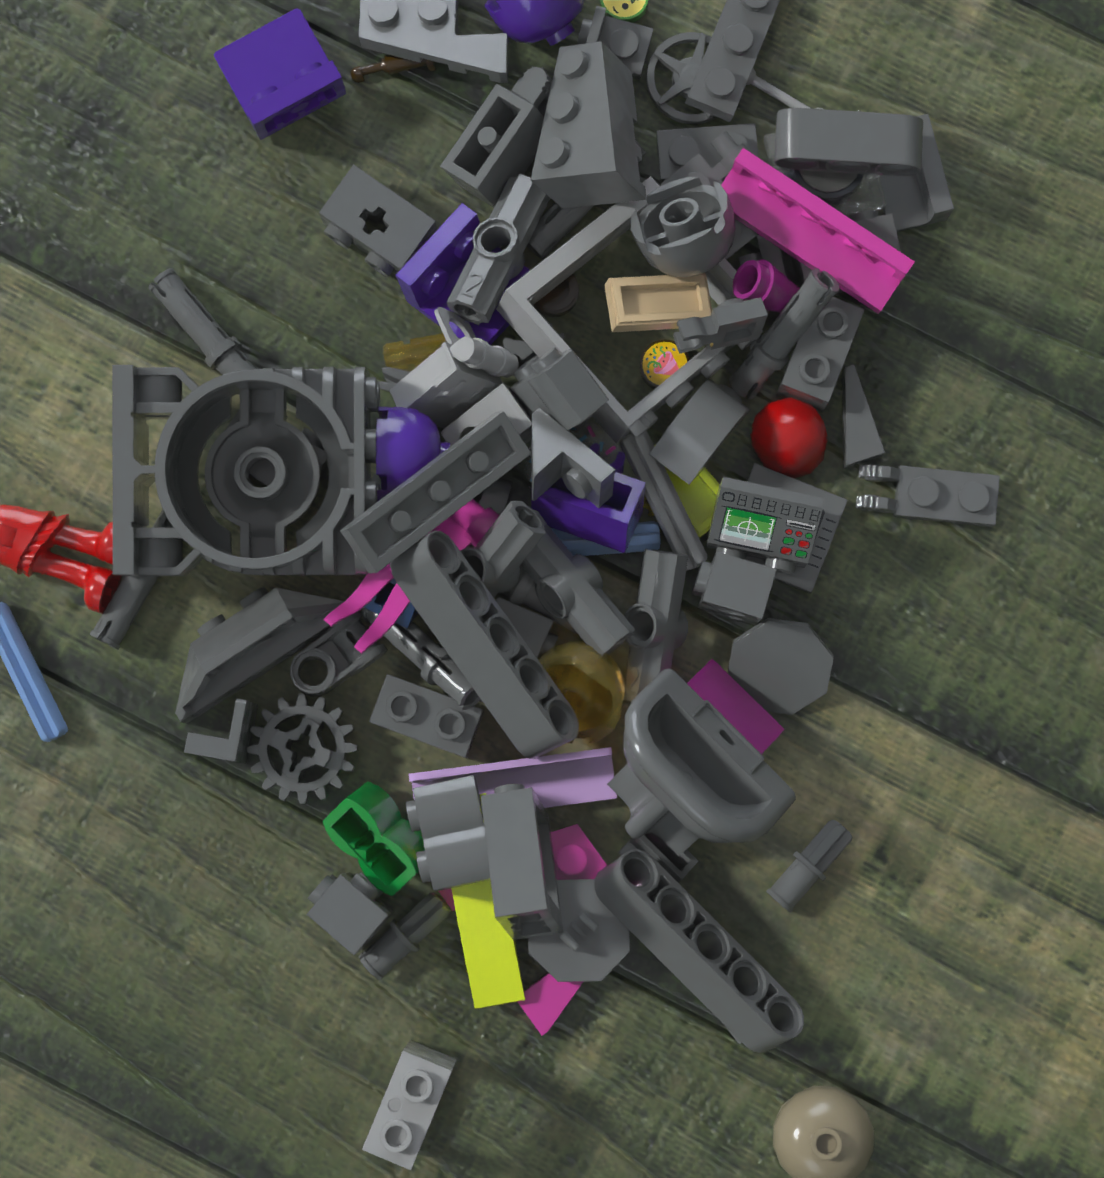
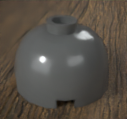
[631,177,736,277]

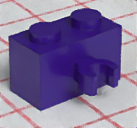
[531,443,646,553]

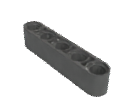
[390,530,579,759]
[594,849,804,1053]

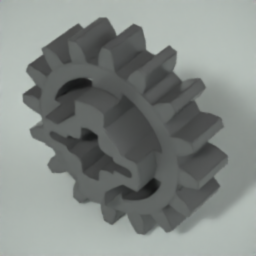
[247,694,359,804]

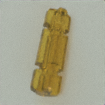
[383,333,447,370]

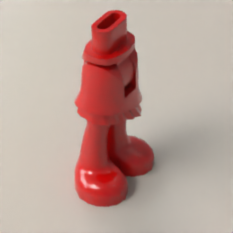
[0,504,121,614]

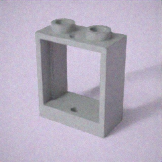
[362,1040,457,1170]

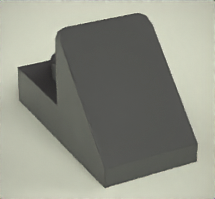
[531,408,615,508]

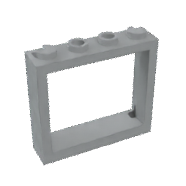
[496,176,769,444]

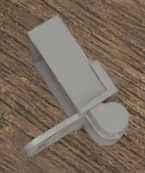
[390,307,518,429]

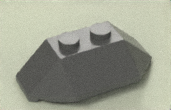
[175,587,345,724]

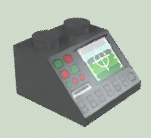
[706,477,825,574]

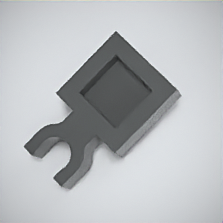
[673,297,768,354]

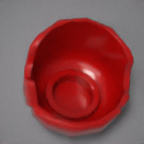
[750,397,828,479]

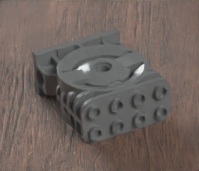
[112,365,380,577]

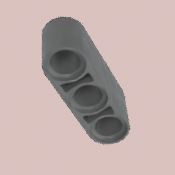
[774,108,924,176]

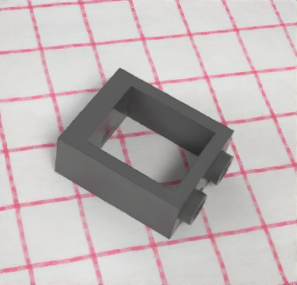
[481,784,563,940]

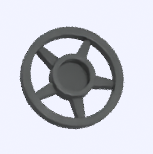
[646,32,717,124]

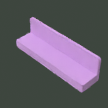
[408,747,617,808]

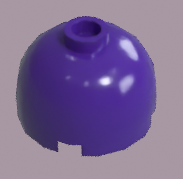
[484,0,585,46]
[376,407,451,501]

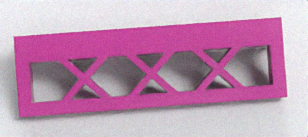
[721,148,915,314]

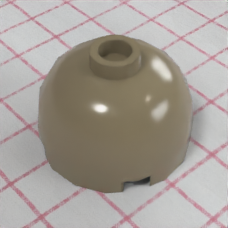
[773,1086,874,1178]

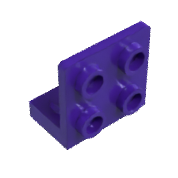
[214,8,347,140]
[396,203,530,345]

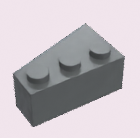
[531,41,647,209]

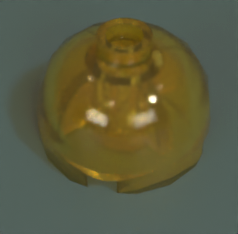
[538,641,626,744]

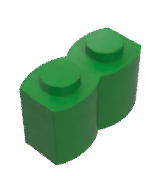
[323,781,425,896]

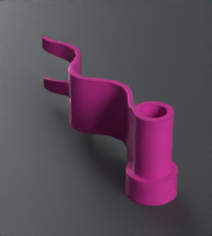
[324,499,500,654]

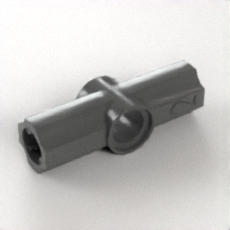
[447,174,550,325]
[460,501,547,598]
[521,525,635,660]
[622,548,688,702]

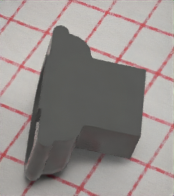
[607,669,796,856]

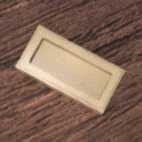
[604,273,712,332]

